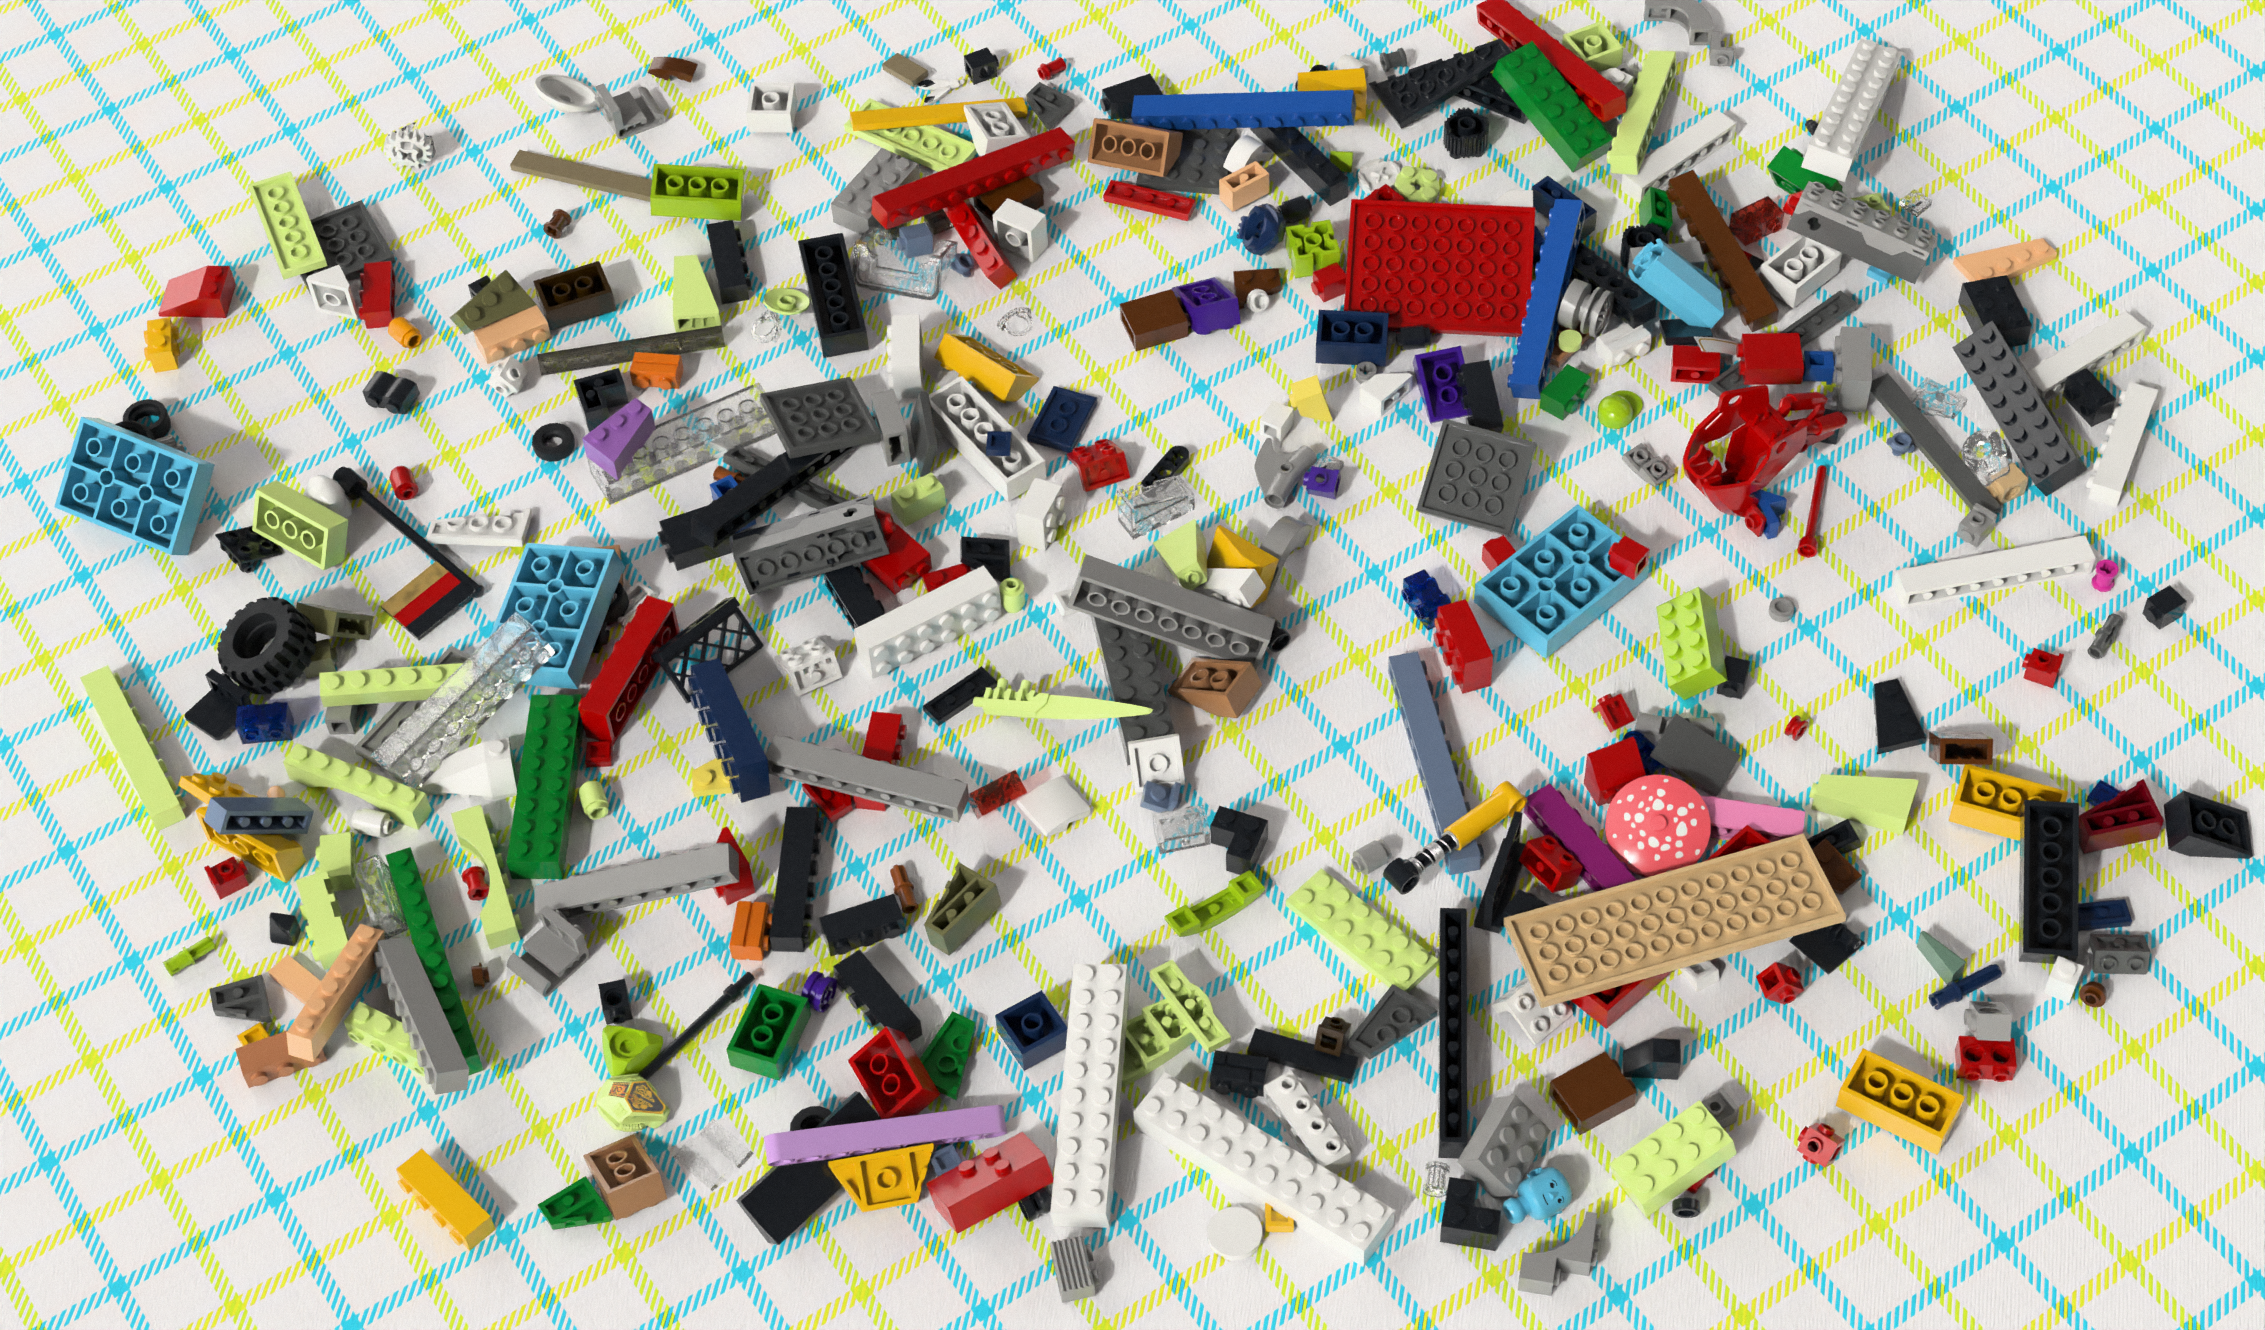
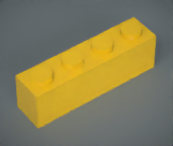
[396,1149,496,1251]

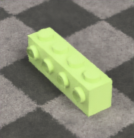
[344,1001,425,1076]

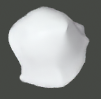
[304,475,352,519]

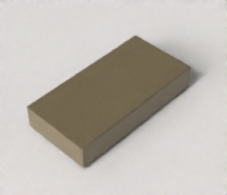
[882,53,928,87]

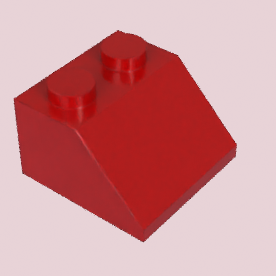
[1584,737,1646,806]
[713,827,756,906]

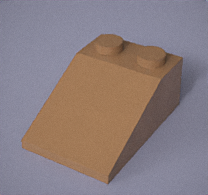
[1167,657,1262,718]
[583,1134,668,1221]

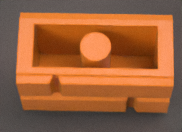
[630,352,684,390]
[729,901,773,961]

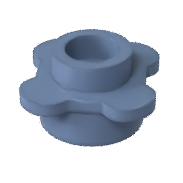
[950,253,975,277]
[1886,432,1915,456]

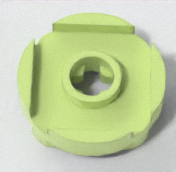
[1394,166,1440,203]

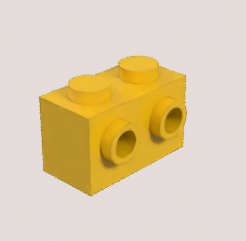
[144,317,180,373]

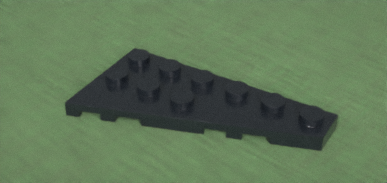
[1368,38,1511,129]

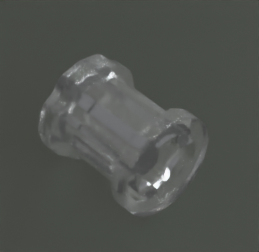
[1423,1161,1450,1198]

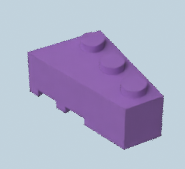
[582,398,656,481]

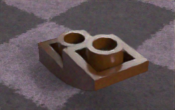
[648,57,698,83]

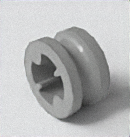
[1356,361,1377,384]

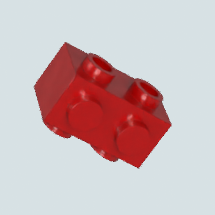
[1519,835,1583,893]

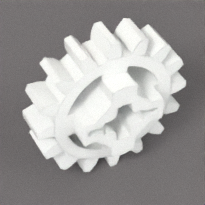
[383,128,433,169]

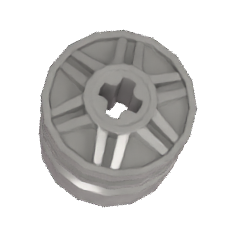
[1558,279,1614,338]

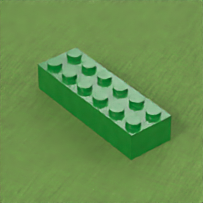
[1492,41,1613,173]

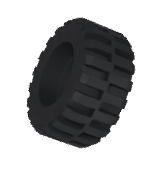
[217,597,317,695]

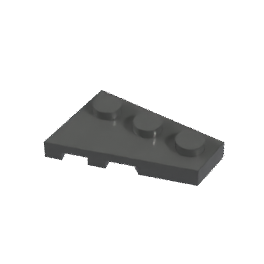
[1348,984,1438,1060]

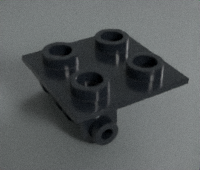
[215,526,283,573]
[1789,923,1865,975]

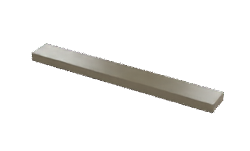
[510,150,652,202]

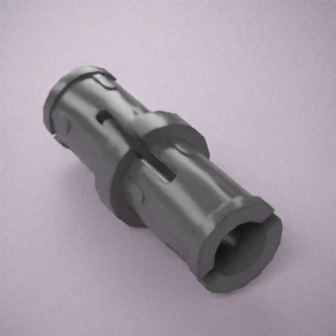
[2087,614,2124,659]

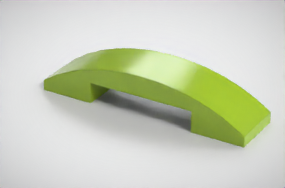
[1164,870,1265,937]

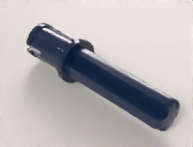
[1929,964,2002,1010]

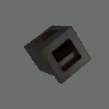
[1314,1016,1351,1057]

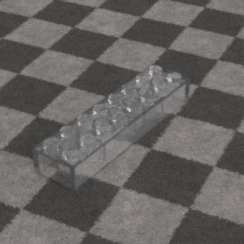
[587,382,777,505]
[370,612,555,790]

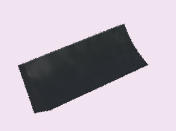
[736,1091,882,1245]

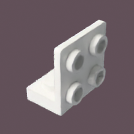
[774,638,842,697]
[1492,976,1573,1044]

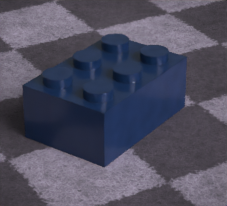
[1316,310,1389,367]

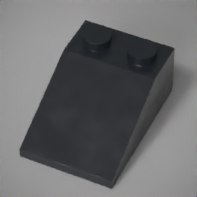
[2164,791,2253,859]

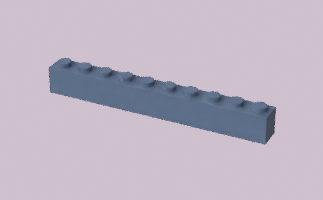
[1388,651,1484,875]

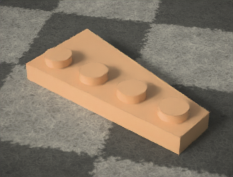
[1953,238,2057,282]

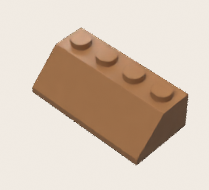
[1088,118,1183,177]

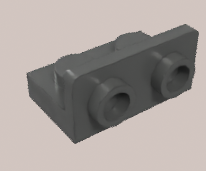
[2089,934,2150,975]

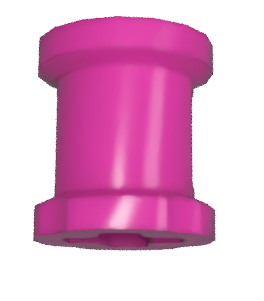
[2091,559,2119,592]

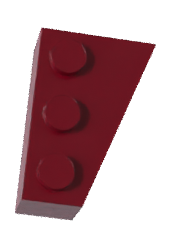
[2079,779,2164,854]

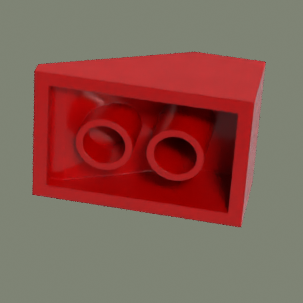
[158,265,236,318]

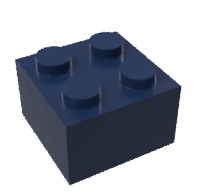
[995,990,1068,1071]

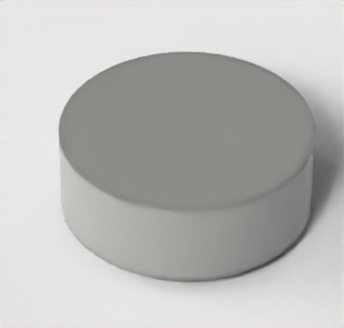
[1769,597,1794,622]

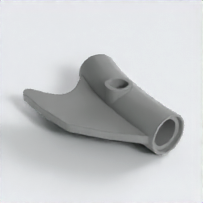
[1254,438,1317,509]
[1634,712,1715,750]

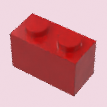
[1670,345,1720,384]

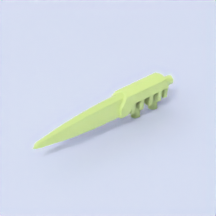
[973,678,1153,719]

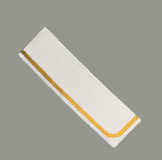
[1694,336,1737,355]

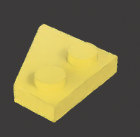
[692,758,732,797]

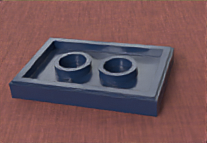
[1027,386,1097,453]

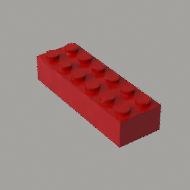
[578,595,680,745]

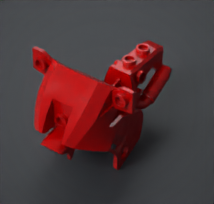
[1683,385,1847,537]

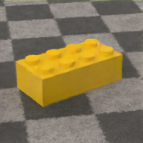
[1949,764,2068,841]
[1836,1048,1965,1155]

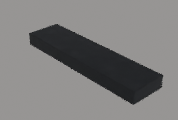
[1247,1028,1359,1084]

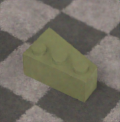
[449,270,537,335]
[924,862,1002,955]

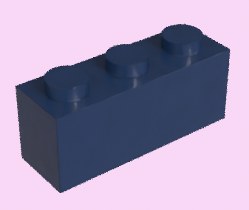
[1532,176,1597,241]

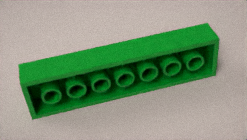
[507,694,584,879]

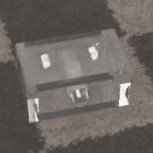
[1153,805,1210,854]

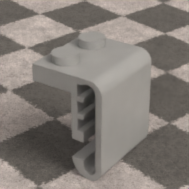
[595,83,666,139]
[507,905,589,997]

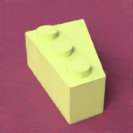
[296,871,349,970]

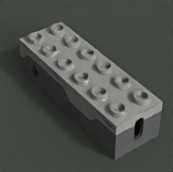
[1783,181,1937,284]

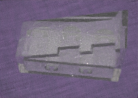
[1117,475,1195,540]

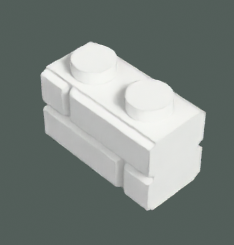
[1595,324,1652,368]

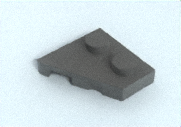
[1026,82,1075,130]
[209,975,272,1023]

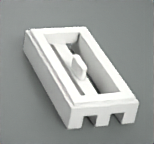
[616,581,657,628]

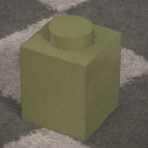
[304,639,339,679]

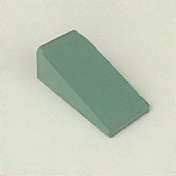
[1917,931,1966,984]

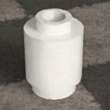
[1336,54,1369,79]
[352,809,393,838]

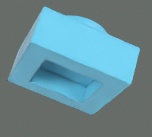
[1866,266,1894,285]

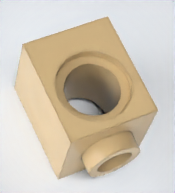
[1986,462,2028,505]

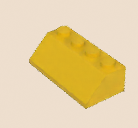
[934,333,1039,403]
[195,806,306,883]

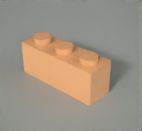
[473,305,551,364]

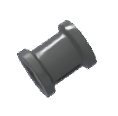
[1380,48,1407,72]

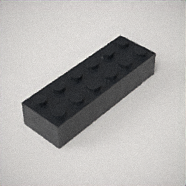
[798,233,869,358]
[2019,800,2079,964]

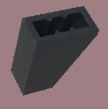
[1100,73,1164,119]

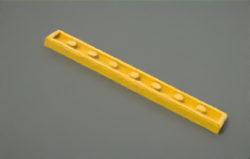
[850,97,1027,131]

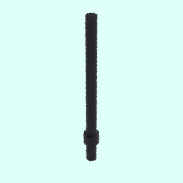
[638,972,755,1080]

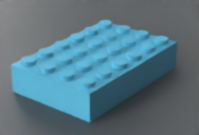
[54,417,215,555]
[1474,504,1650,659]
[478,543,624,689]

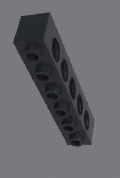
[1570,241,1656,329]

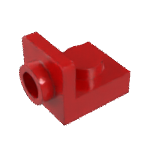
[1592,693,1635,733]

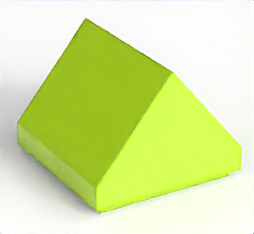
[1330,151,1353,172]

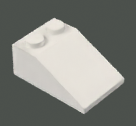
[964,102,1029,156]

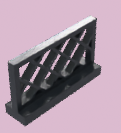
[650,597,764,703]
[1474,811,1526,934]

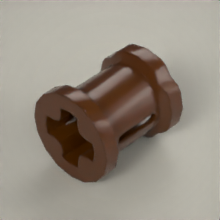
[543,209,572,239]

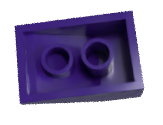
[1172,277,1241,335]
[1412,346,1468,424]

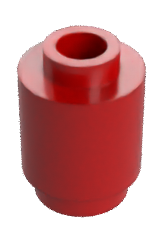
[389,466,419,500]

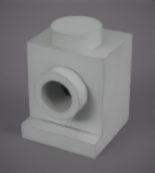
[1956,503,1997,547]
[1702,1088,1739,1129]

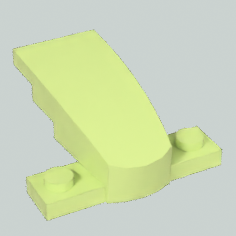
[1122,960,1231,1087]

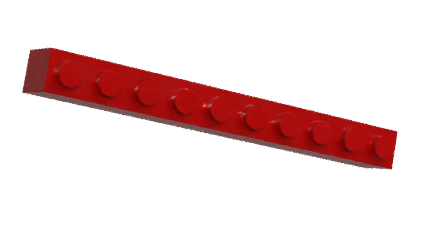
[1476,0,1627,123]
[871,127,1075,230]

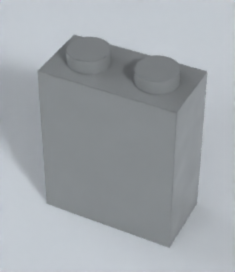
[871,389,911,467]

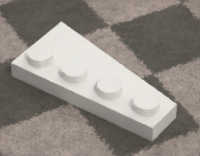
[426,508,532,547]

